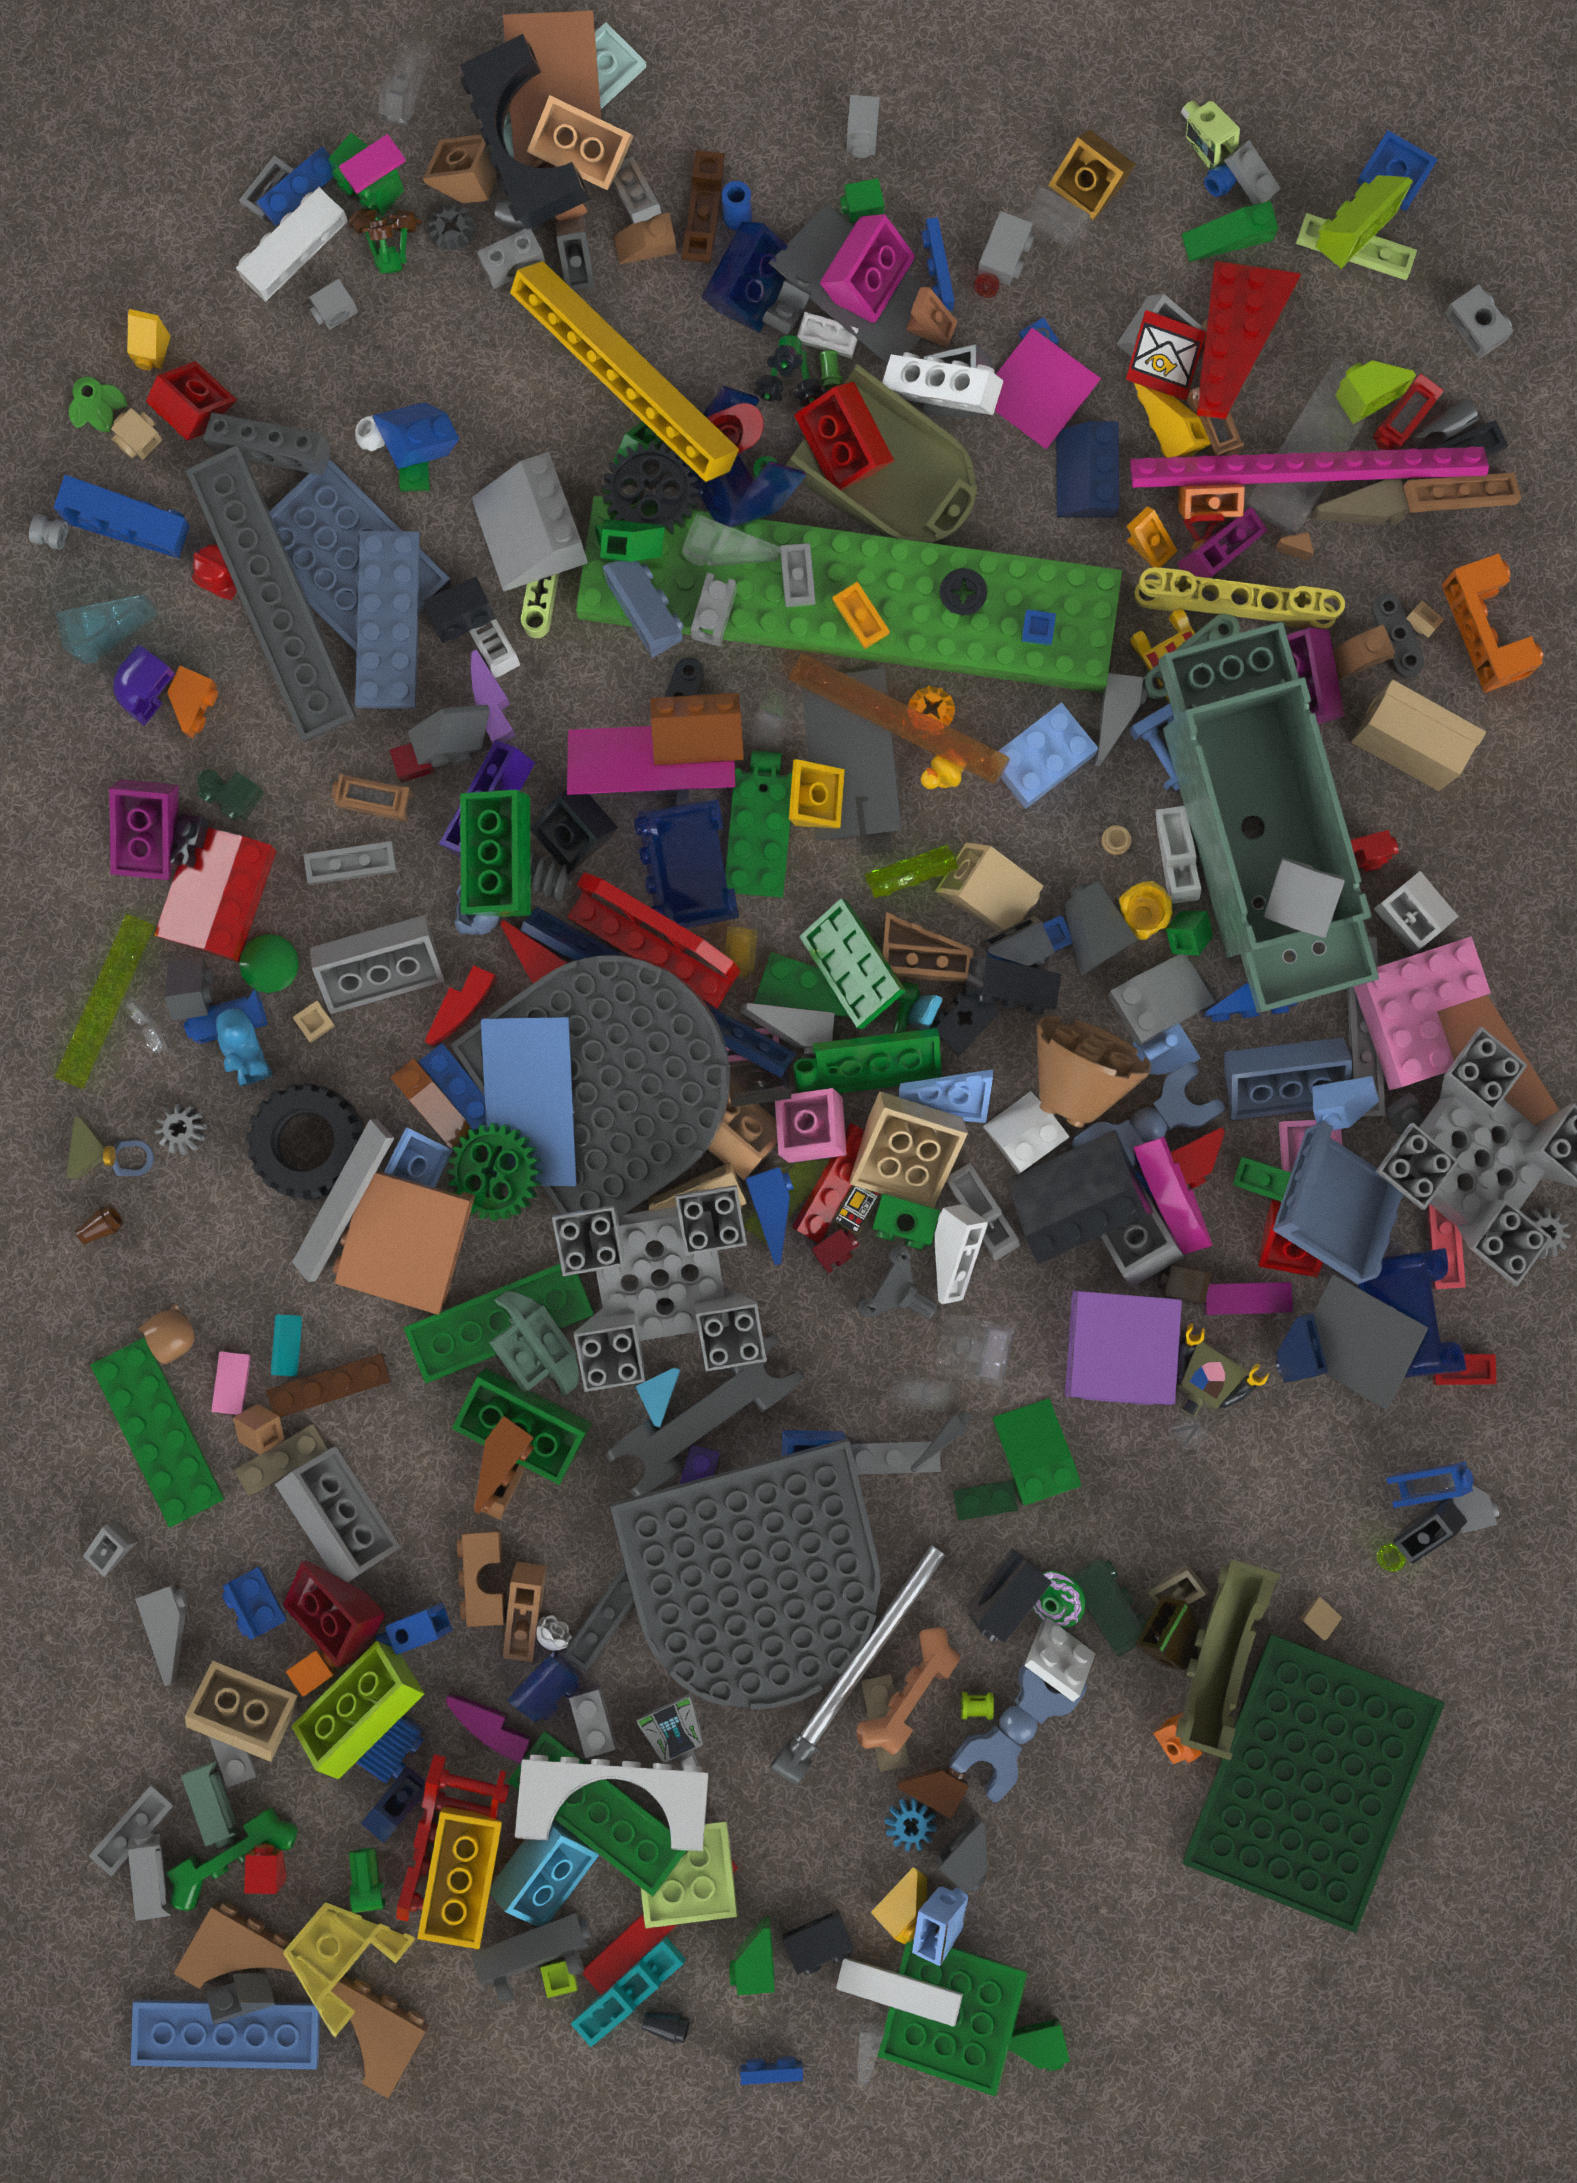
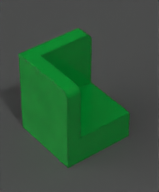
[1166,910,1213,955]

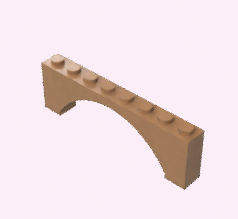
[174,1902,429,2099]

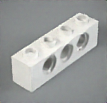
[882,352,1003,415]

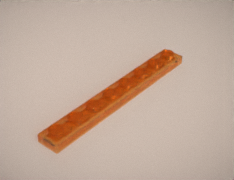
[788,653,1010,786]

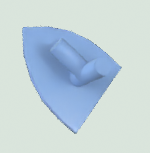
[1132,1024,1201,1075]

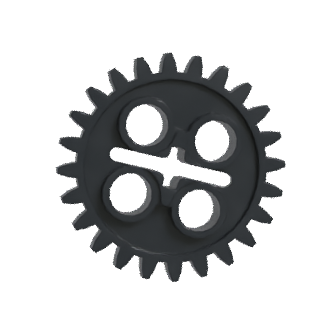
[602,442,699,535]

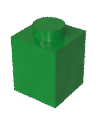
[839,178,885,223]

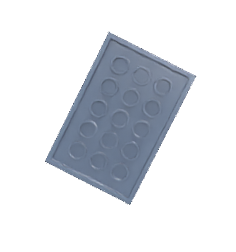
[269,459,451,653]

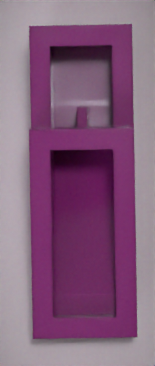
[1203,1282,1293,1315]
[445,1693,532,1764]

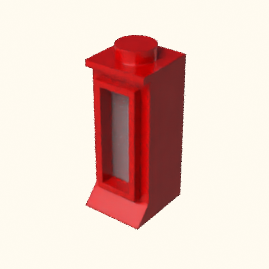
[1372,373,1444,450]

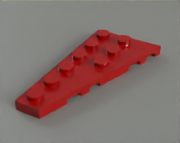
[1196,261,1302,419]

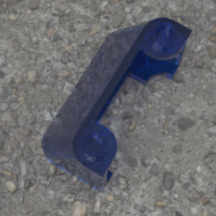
[1358,1248,1466,1378]

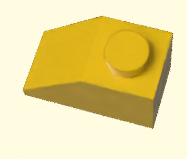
[127,309,171,371]
[871,1867,928,1945]

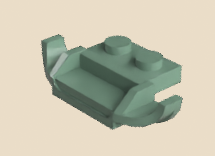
[489,1291,579,1398]

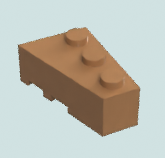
[882,912,974,984]

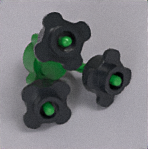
[754,335,826,406]

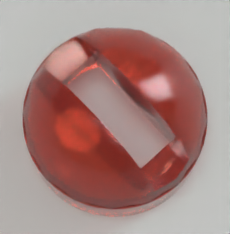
[973,273,999,298]

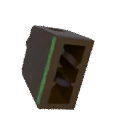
[1135,1596,1200,1671]

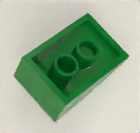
[992,1398,1082,1506]

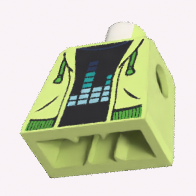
[1181,100,1240,170]

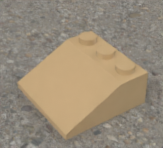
[850,1091,968,1208]

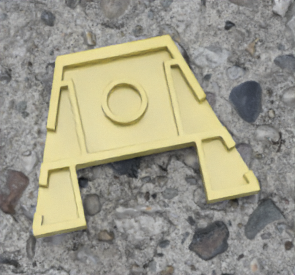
[283,1902,415,2037]

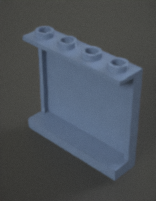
[1273,1121,1404,1284]

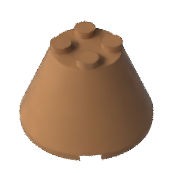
[1037,1016,1152,1128]

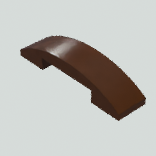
[682,150,725,263]

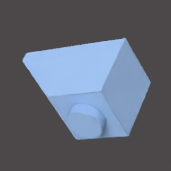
[1312,1076,1379,1130]

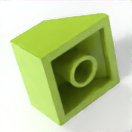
[1335,360,1416,425]

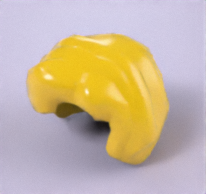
[1119,881,1173,940]

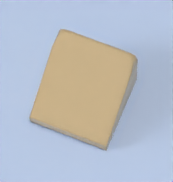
[1299,1596,1342,1641]

